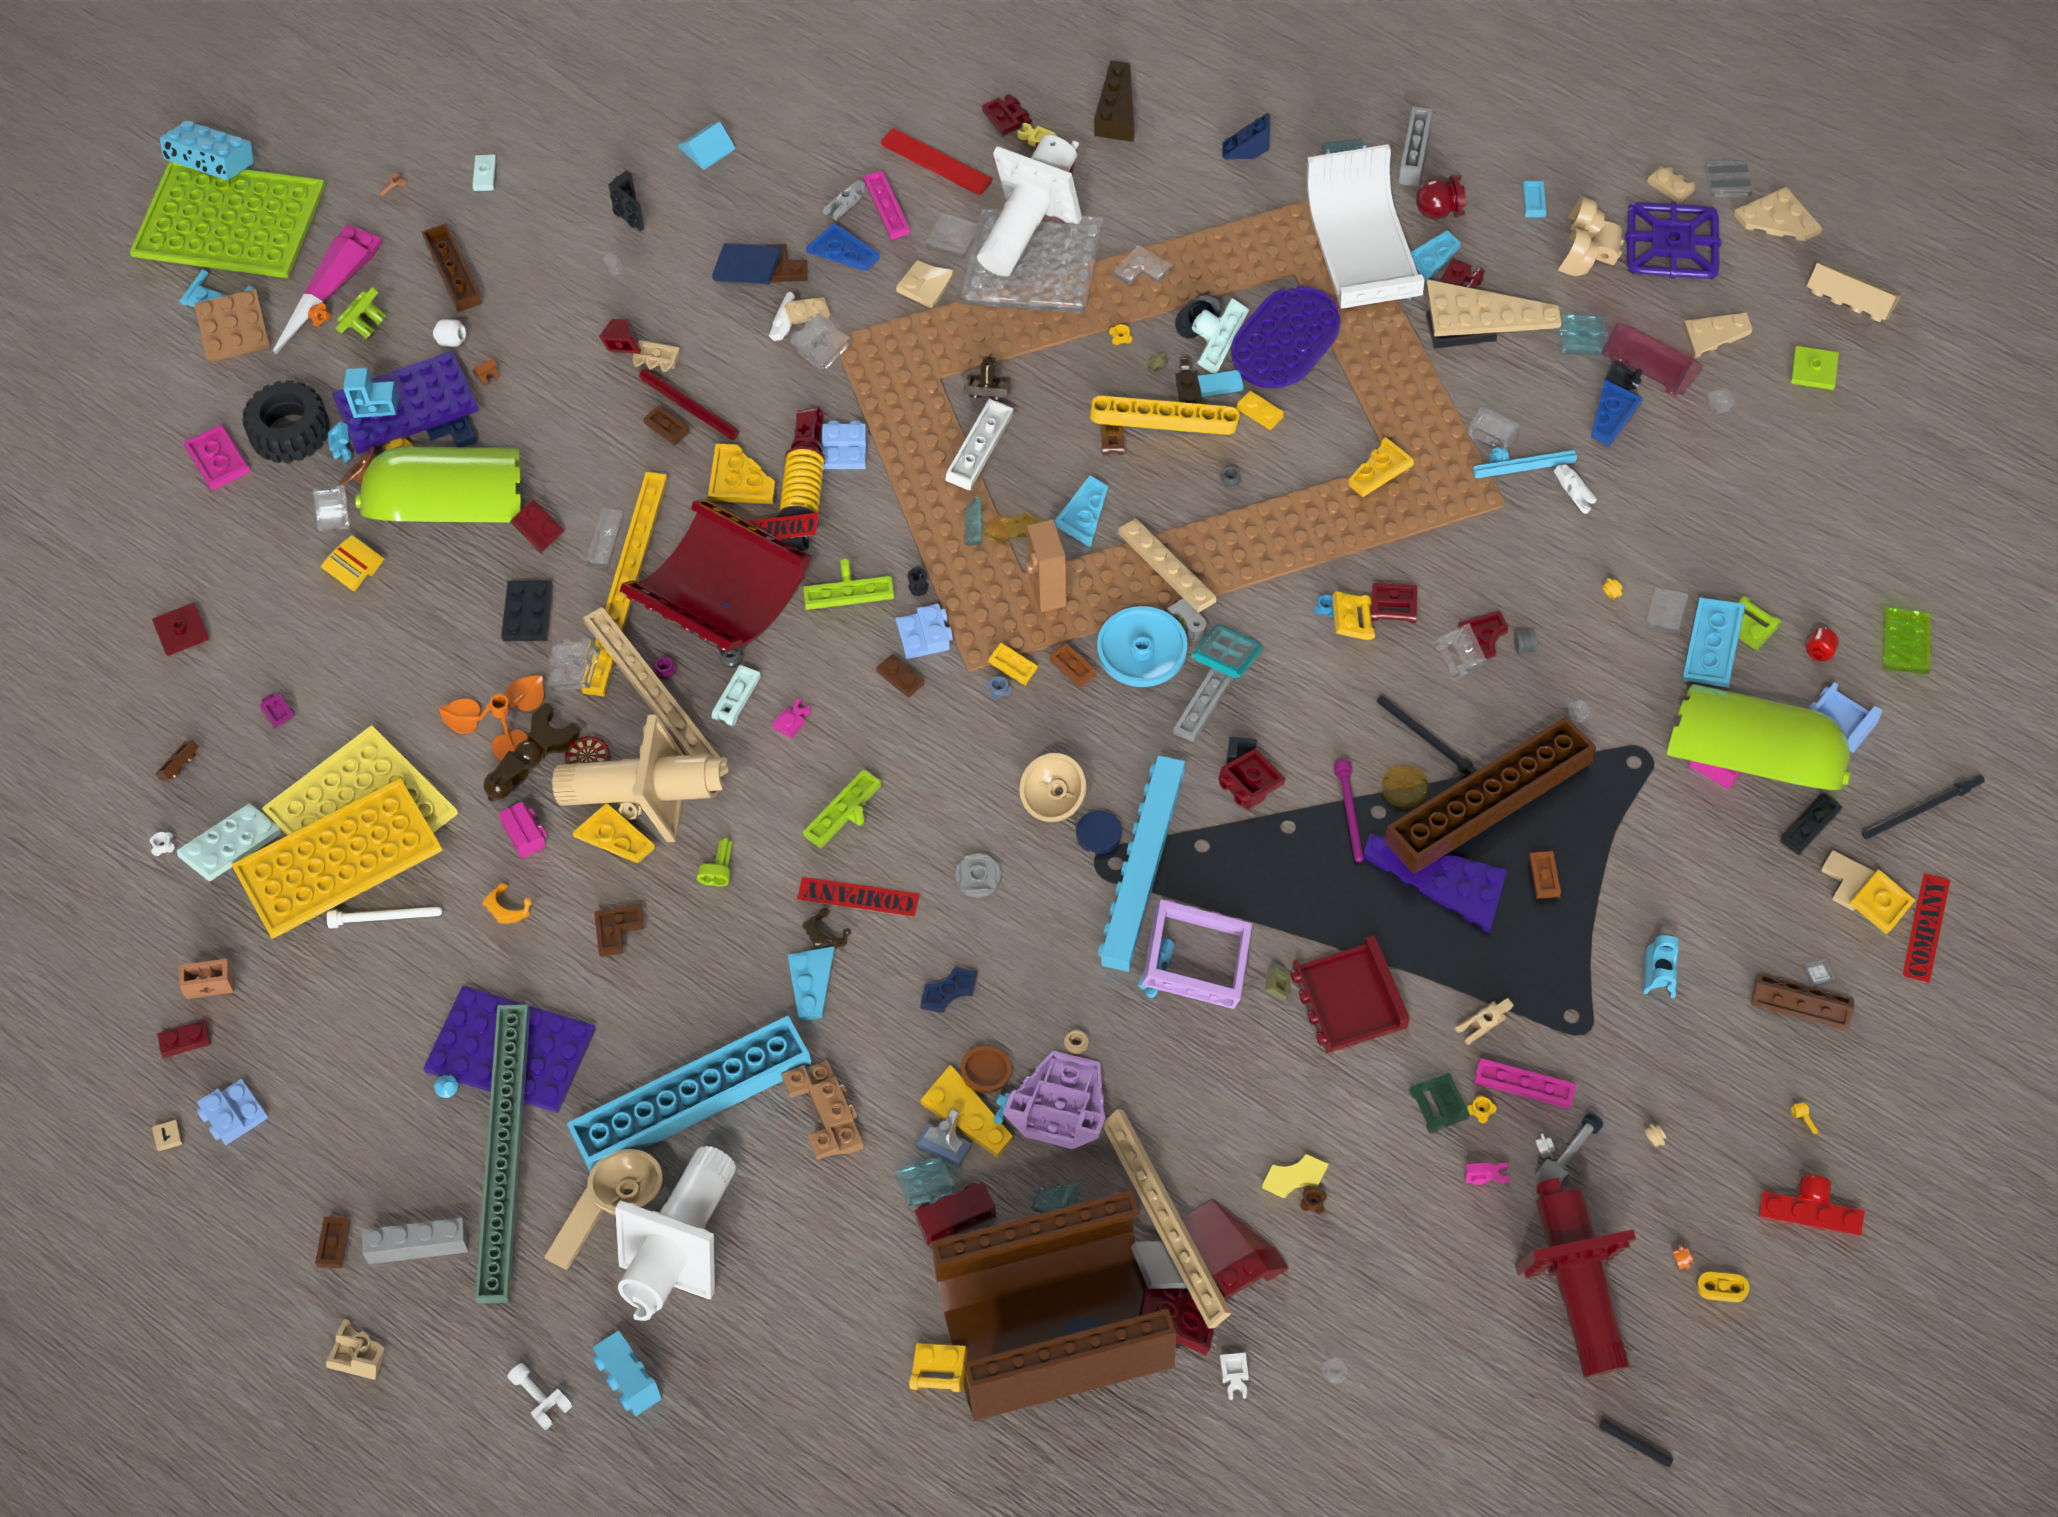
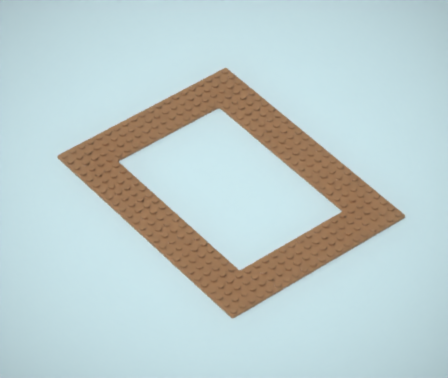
[833,200,1505,671]

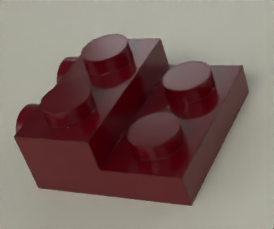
[1218,748,1286,810]

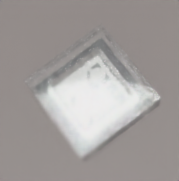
[1803,958,1836,987]

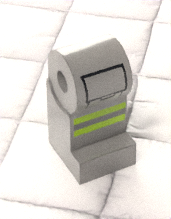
[1167,598,1206,641]

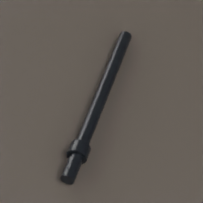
[1376,695,1477,775]
[1862,774,1985,840]

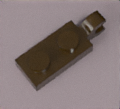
[1175,357,1202,404]

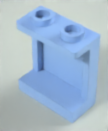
[1809,682,1883,753]

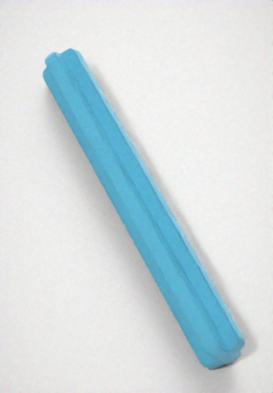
[1473,450,1577,478]

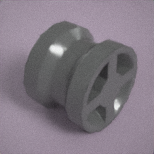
[1514,629,1537,654]
[718,647,742,668]

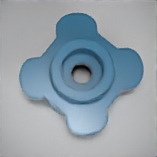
[1314,595,1334,617]

